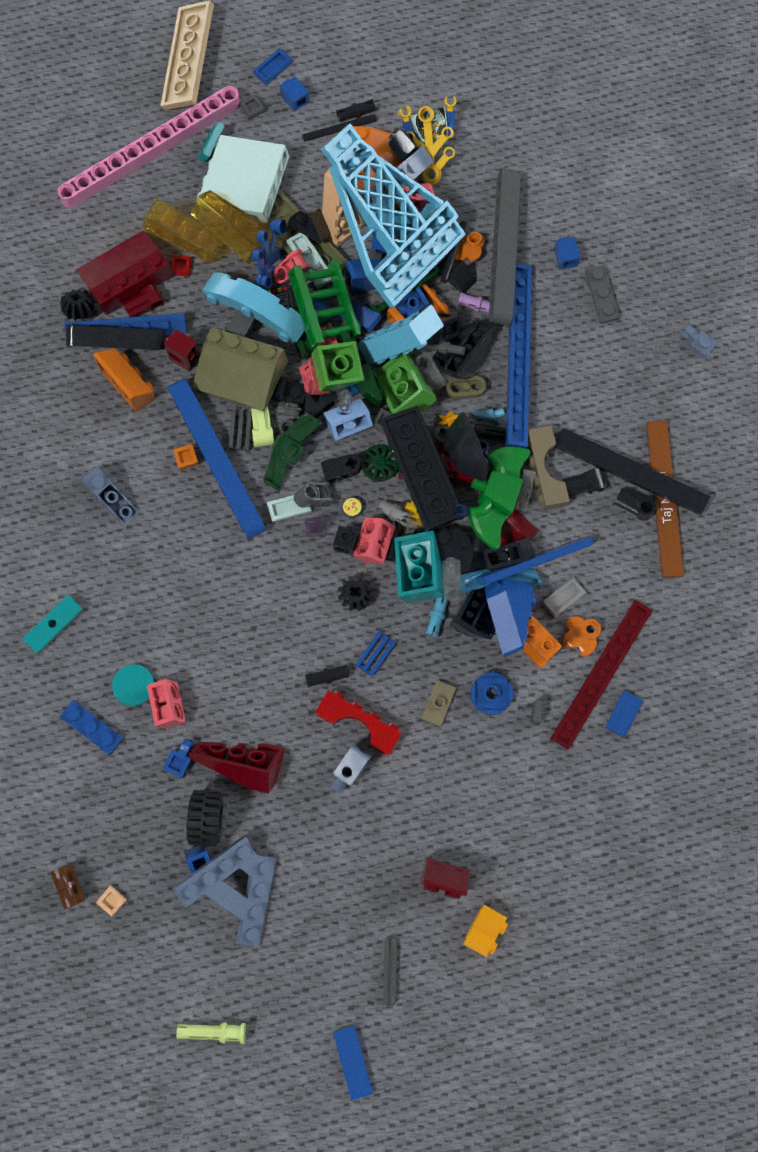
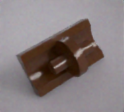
[50,863,86,910]

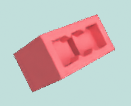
[353,518,395,564]
[147,679,186,729]

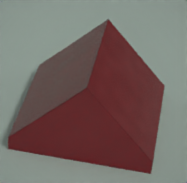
[500,509,539,544]

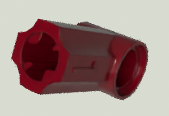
[122,284,165,317]

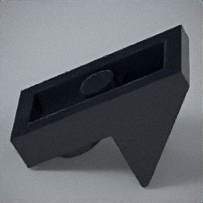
[288,208,331,244]
[436,255,476,294]
[270,376,306,407]
[305,391,338,419]

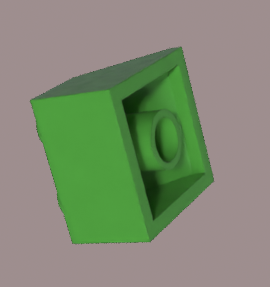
[311,341,364,392]

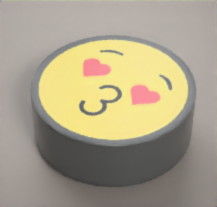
[342,497,362,518]

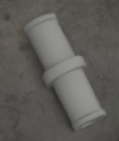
[379,500,412,526]

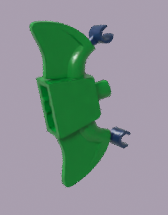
[454,441,530,550]

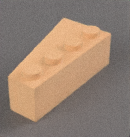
[322,167,365,248]

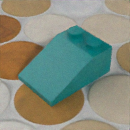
[394,530,446,604]

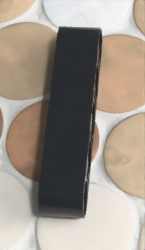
[66,324,165,350]

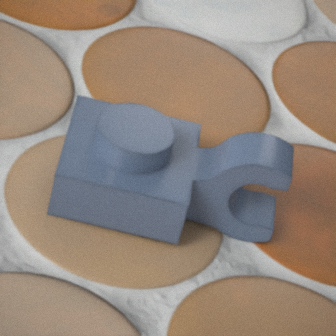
[681,325,717,358]

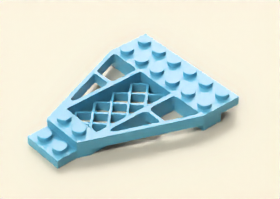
[320,124,466,308]

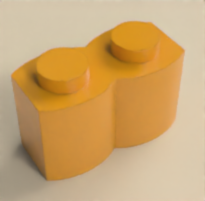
[462,904,508,957]

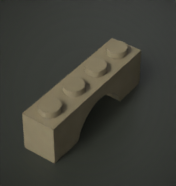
[526,425,570,511]

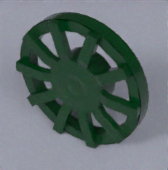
[361,444,398,482]

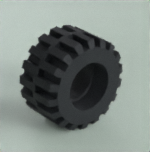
[186,790,223,847]

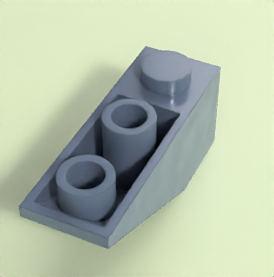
[79,466,140,526]

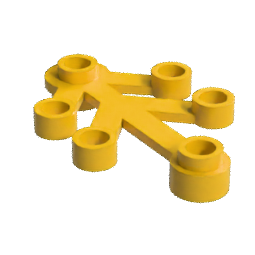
[407,106,455,185]

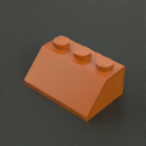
[93,348,155,413]

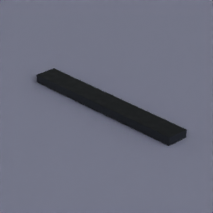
[555,428,711,516]

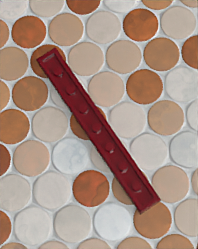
[550,600,653,750]

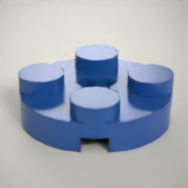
[470,672,513,715]

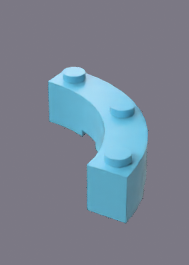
[202,272,305,342]

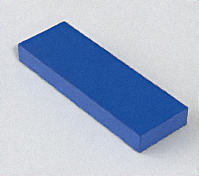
[333,1026,373,1101]

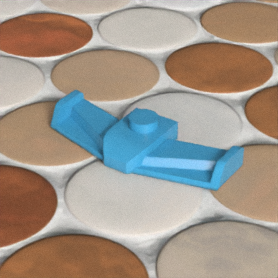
[457,567,542,595]

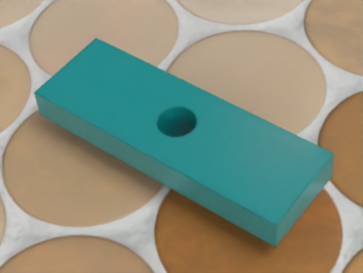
[22,595,83,654]

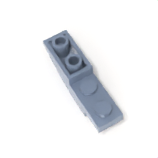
[370,146,434,205]

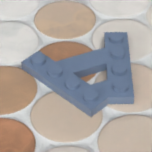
[172,836,276,947]

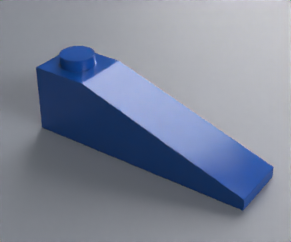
[485,578,536,657]

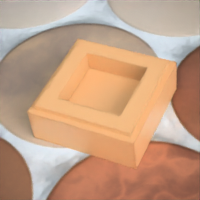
[96,885,127,917]

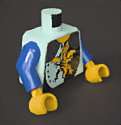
[398,96,456,156]

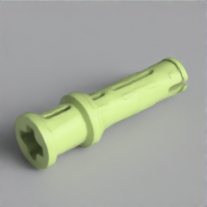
[177,1022,246,1044]

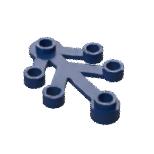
[252,219,287,291]

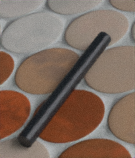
[302,114,377,142]
[440,221,467,284]

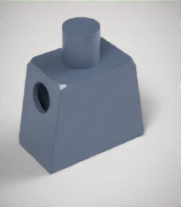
[331,744,373,794]

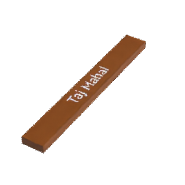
[646,421,684,578]

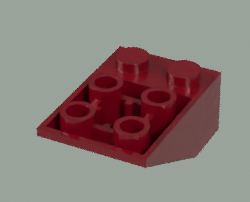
[419,858,470,899]

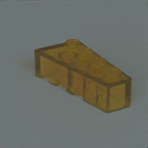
[190,190,272,264]
[142,197,226,263]

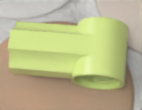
[251,407,274,447]

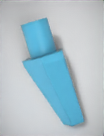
[473,408,506,422]

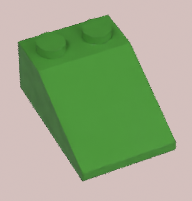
[376,353,437,414]

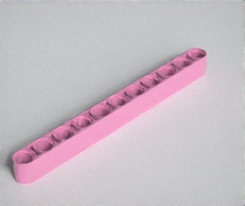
[58,86,240,208]

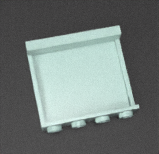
[197,135,289,223]

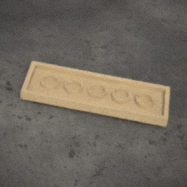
[160,0,214,110]

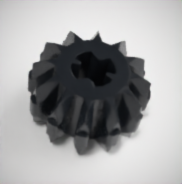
[60,289,95,321]
[338,576,373,611]

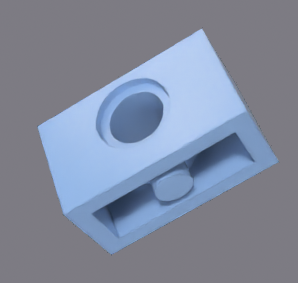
[324,398,373,441]

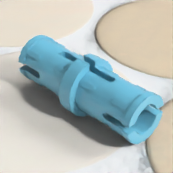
[426,596,450,637]

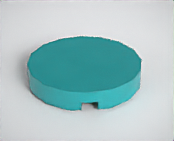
[112,664,155,707]

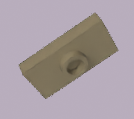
[421,680,456,727]

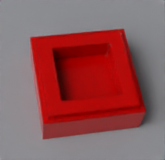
[170,255,192,277]

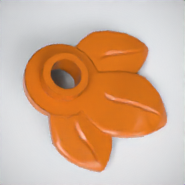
[455,232,485,262]
[563,616,601,657]

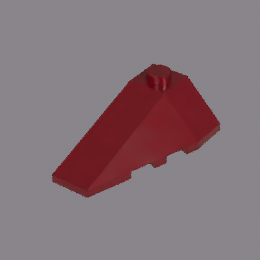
[189,742,285,794]

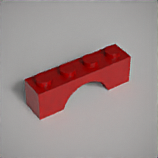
[315,690,401,757]

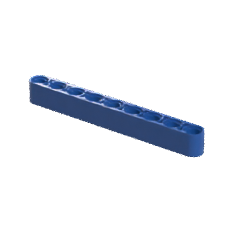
[167,378,266,540]

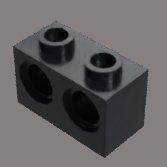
[427,313,460,343]

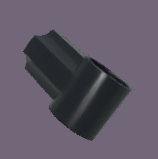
[562,469,606,496]
[614,488,656,521]

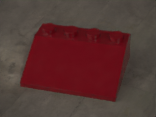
[76,231,173,315]

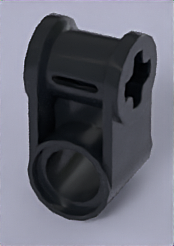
[321,454,361,484]

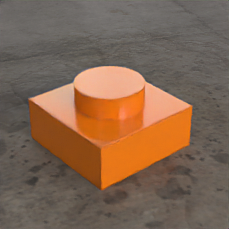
[173,444,199,471]

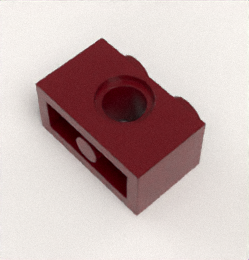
[164,329,200,372]

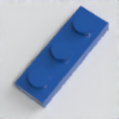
[60,700,124,755]

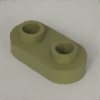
[446,376,486,399]

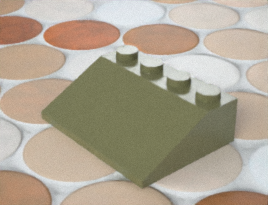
[192,327,288,412]

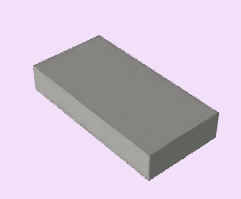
[541,577,587,619]

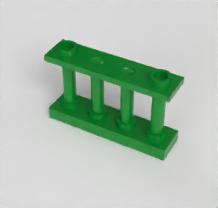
[288,258,361,349]

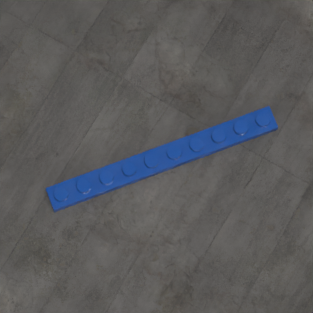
[506,264,532,449]

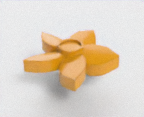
[438,411,458,427]

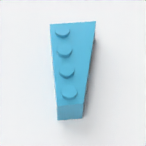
[356,304,444,365]

